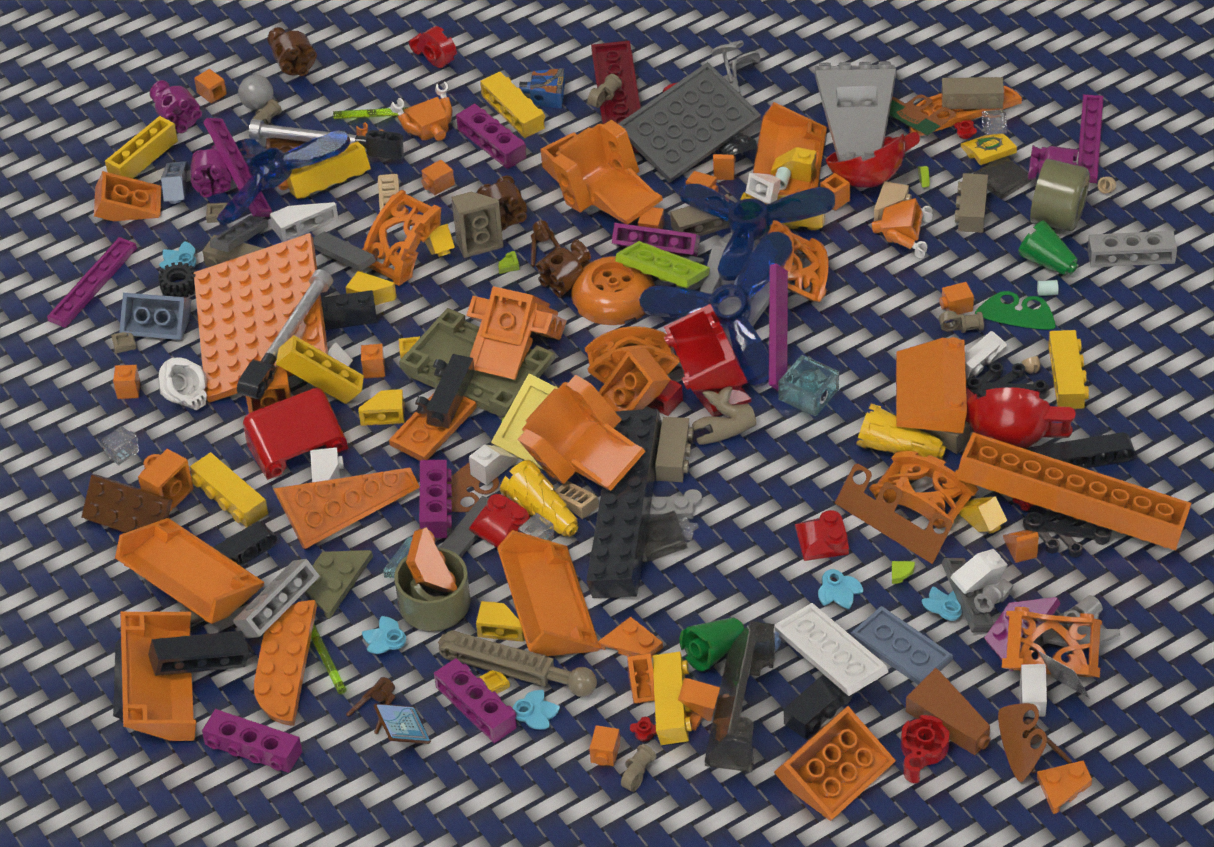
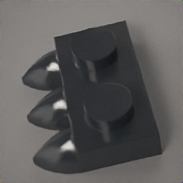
[719,133,758,155]

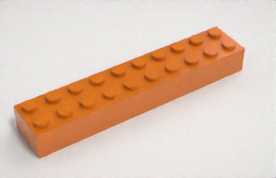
[956,432,1192,550]

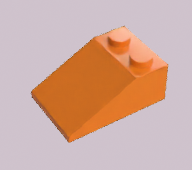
[94,171,161,221]
[599,348,671,411]

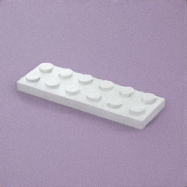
[773,603,888,696]

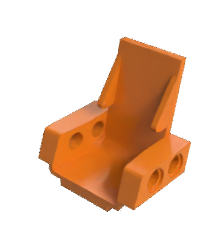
[551,120,663,225]
[466,286,567,380]
[517,375,646,491]

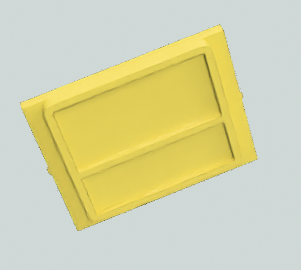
[491,374,558,470]

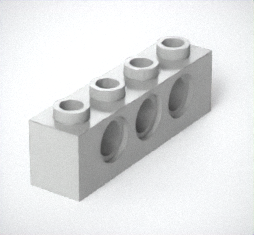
[1087,231,1177,267]
[233,559,320,638]

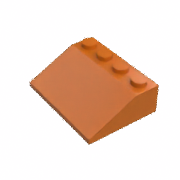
[774,706,896,821]

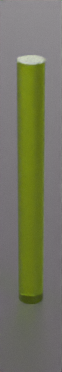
[333,107,409,119]
[311,624,347,694]

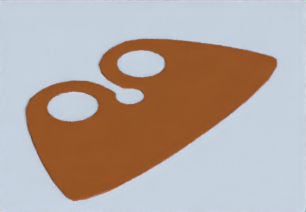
[447,462,499,512]
[998,703,1047,782]

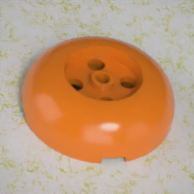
[571,256,656,325]

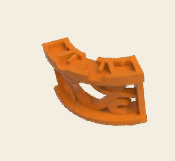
[362,190,441,286]
[766,220,828,302]
[585,326,680,384]
[869,451,979,529]
[1002,607,1102,677]

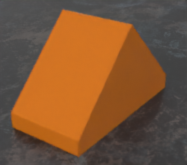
[713,154,736,180]
[1003,530,1039,563]
[627,653,655,703]
[678,678,720,721]

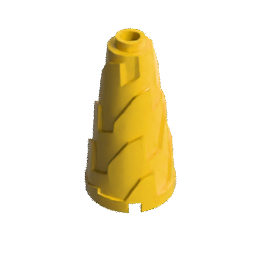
[856,403,946,460]
[500,460,578,537]

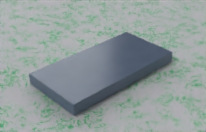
[851,606,953,685]

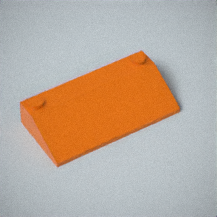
[753,102,827,198]
[896,337,967,433]
[115,518,264,624]
[497,530,600,656]
[120,611,196,741]

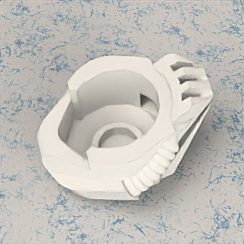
[158,358,207,410]

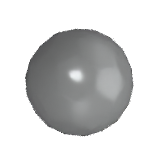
[238,75,274,110]

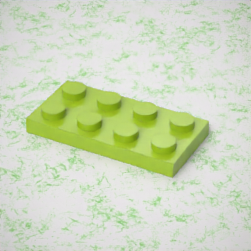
[615,241,710,288]

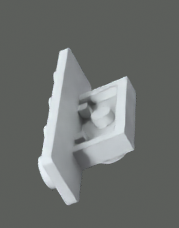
[965,331,1007,379]

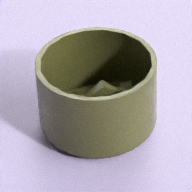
[1030,158,1090,231]
[394,547,471,631]

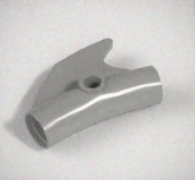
[1037,595,1120,647]

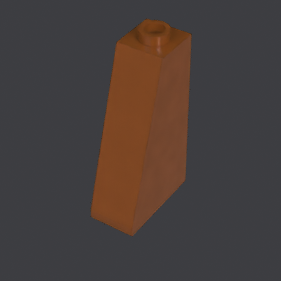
[906,668,991,755]

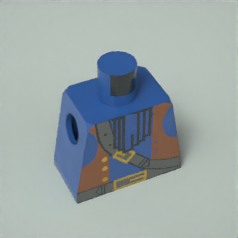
[519,68,565,108]

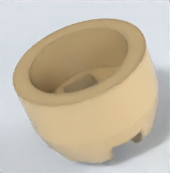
[1098,177,1116,194]
[1022,356,1040,374]

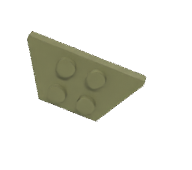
[304,550,373,619]

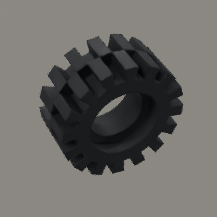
[158,262,196,298]

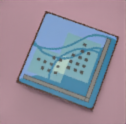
[374,704,431,744]

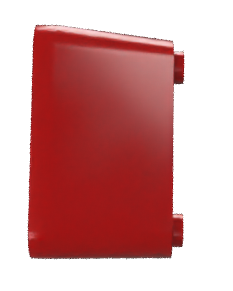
[664,304,748,392]
[243,388,348,480]

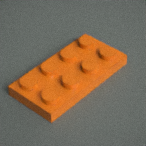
[389,393,477,460]

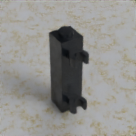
[415,354,475,429]

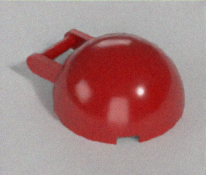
[826,132,920,188]
[967,387,1076,448]

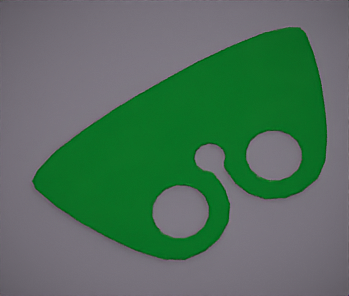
[975,291,1056,330]

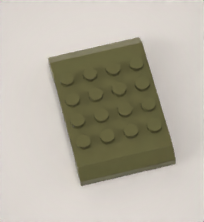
[399,308,555,416]

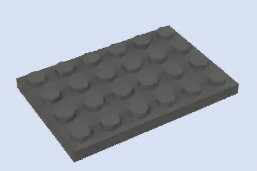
[618,62,761,183]

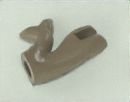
[692,387,756,445]

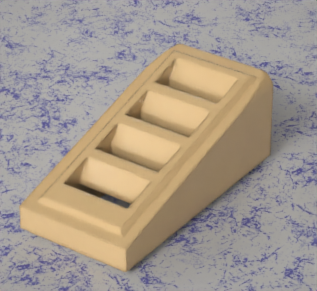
[378,174,400,211]
[555,481,599,519]

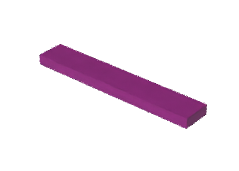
[1078,95,1103,183]
[203,118,273,217]
[47,237,137,328]
[769,264,788,392]

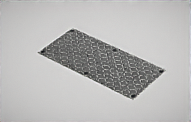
[1037,650,1090,698]

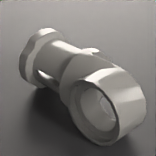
[974,579,1014,613]

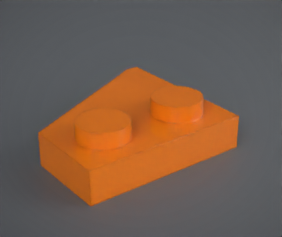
[598,617,663,657]
[1037,761,1092,814]

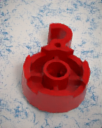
[408,26,457,68]
[901,715,950,783]

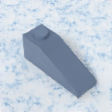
[161,161,187,204]

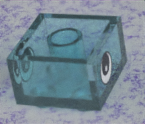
[779,355,839,416]

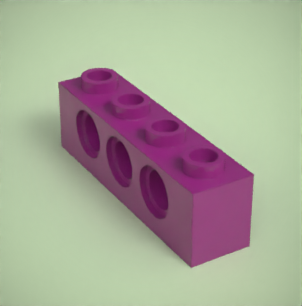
[456,104,526,169]
[611,223,700,257]
[419,460,452,538]
[434,658,516,743]
[202,709,302,773]

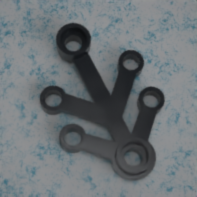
[966,362,1049,400]
[1023,510,1112,558]

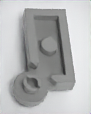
[649,489,702,519]

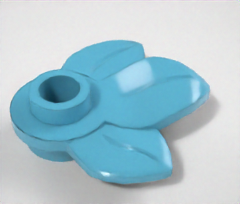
[159,241,196,269]
[818,569,863,610]
[922,587,962,621]
[362,616,406,654]
[513,690,560,730]

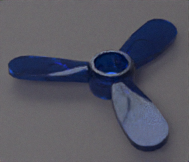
[217,130,350,226]
[679,184,835,281]
[639,232,793,387]

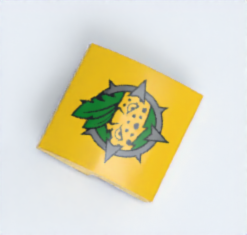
[961,132,1017,165]

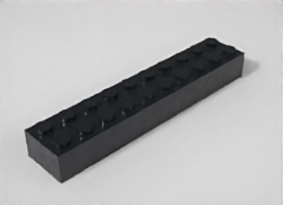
[586,409,662,598]

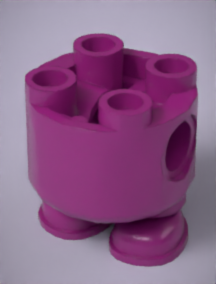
[149,80,202,133]
[191,145,232,198]
[1028,145,1078,180]

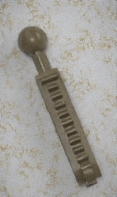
[438,630,597,697]

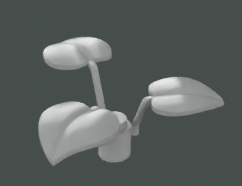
[683,41,760,93]

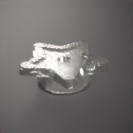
[670,516,699,541]

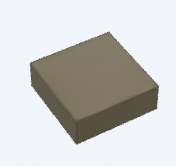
[206,203,228,223]
[111,330,136,354]

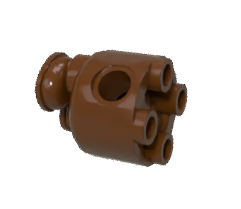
[267,27,317,76]
[477,175,527,231]
[536,239,591,298]

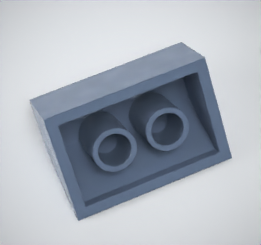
[119,292,191,340]

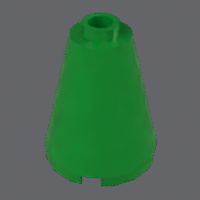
[1018,220,1078,275]
[679,617,745,671]

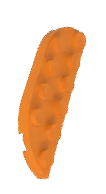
[909,86,1022,136]
[254,600,317,726]

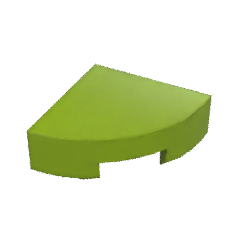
[917,166,930,187]
[498,251,520,274]
[892,561,915,584]

